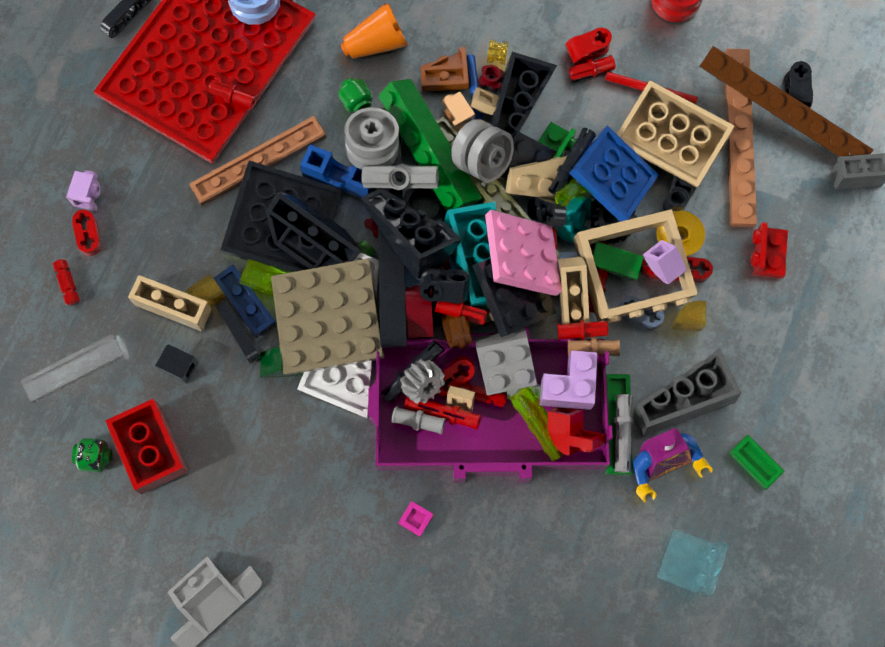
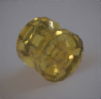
[487,39,509,65]

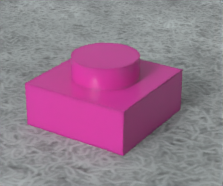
[398,501,434,537]

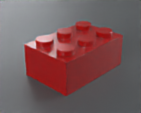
[105,399,189,495]

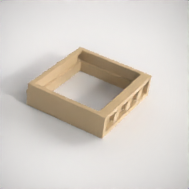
[573,209,698,324]

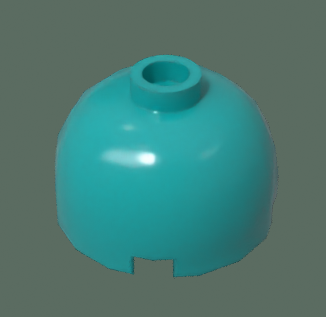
[553,194,593,243]

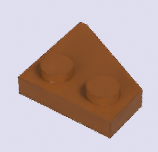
[420,47,469,91]

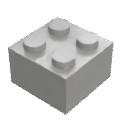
[475,328,537,395]

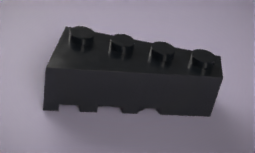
[490,51,557,135]

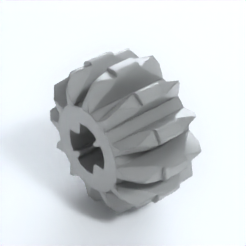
[400,359,445,404]

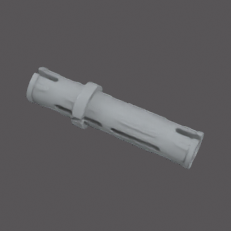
[613,394,634,473]

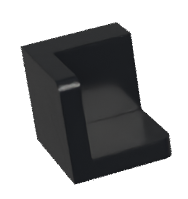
[155,344,198,384]

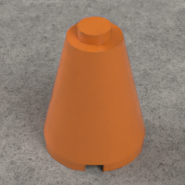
[340,3,408,59]

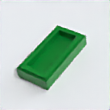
[592,242,643,281]
[729,435,785,490]

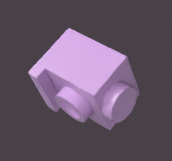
[66,170,101,211]

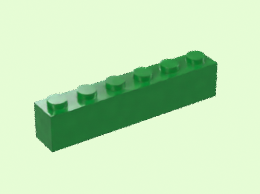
[378,79,482,212]

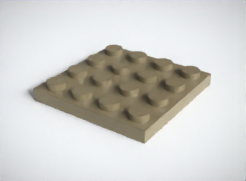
[271,258,384,375]

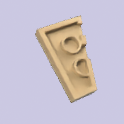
[505,156,578,199]

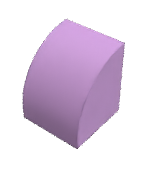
[643,240,687,284]

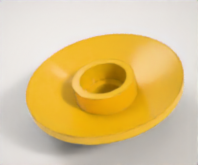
[656,210,705,257]

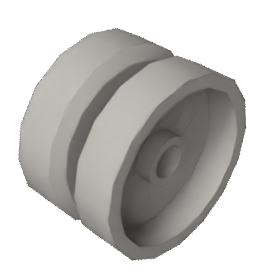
[344,107,399,170]
[452,119,514,182]

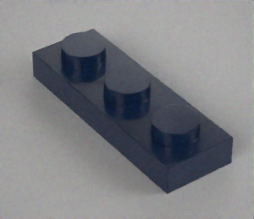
[213,265,277,338]

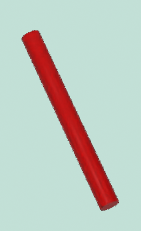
[605,71,698,105]

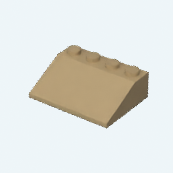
[617,81,734,188]

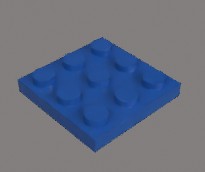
[570,125,658,222]

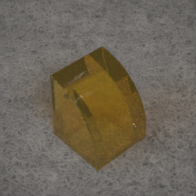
[185,274,228,307]
[672,301,706,331]

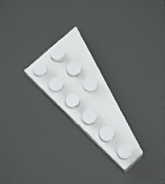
[297,253,379,418]

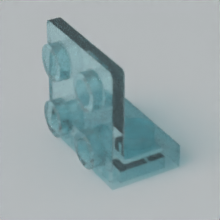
[657,529,729,597]

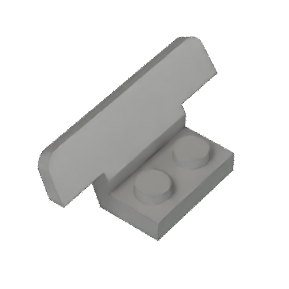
[167,556,262,647]

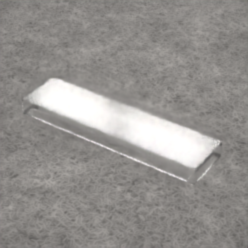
[20,334,124,403]

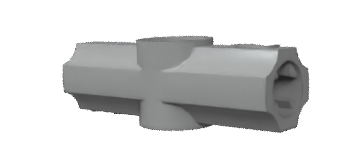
[362,164,439,190]

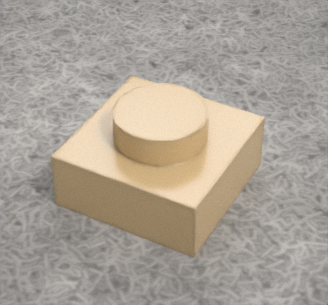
[470,87,498,115]
[447,386,475,412]

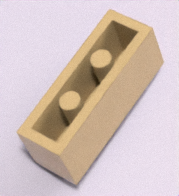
[557,257,589,339]
[128,275,212,332]

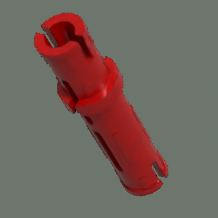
[404,397,482,430]

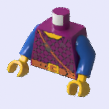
[633,428,713,503]

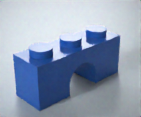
[300,145,375,199]

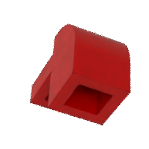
[548,407,606,456]

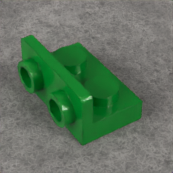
[538,121,577,158]

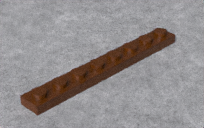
[699,46,874,157]

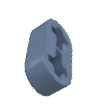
[618,296,665,330]

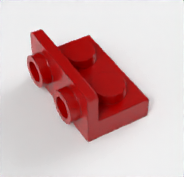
[751,222,788,279]

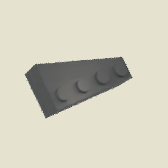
[633,348,741,437]

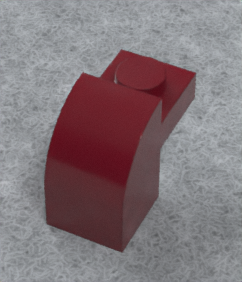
[405,284,434,338]

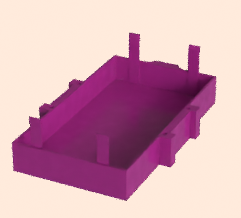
[368,327,612,483]

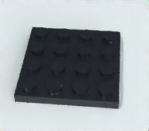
[220,160,342,273]

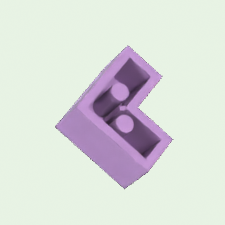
[540,351,597,410]

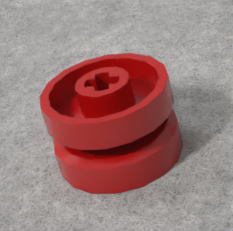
[651,0,702,23]

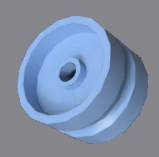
[228,0,280,25]

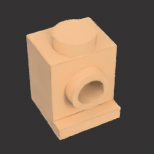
[441,92,475,132]

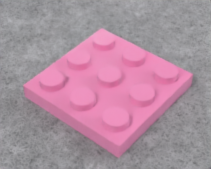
[485,210,562,296]

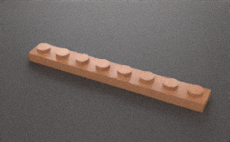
[724,48,757,227]

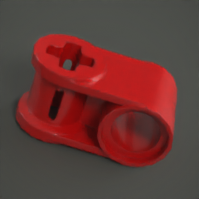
[565,27,612,66]

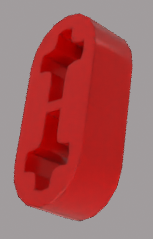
[72,210,101,256]
[436,356,475,396]

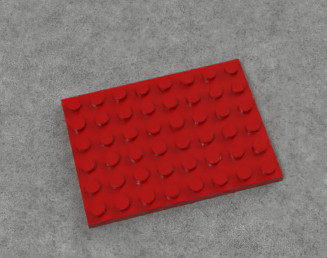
[93,0,316,164]

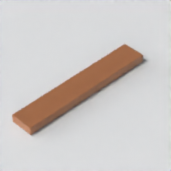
[189,116,327,206]

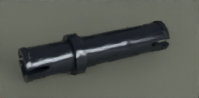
[548,128,596,197]
[381,339,445,404]

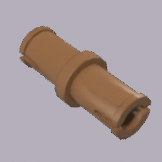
[568,338,620,356]

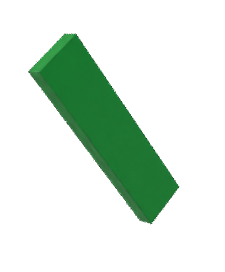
[606,374,633,475]

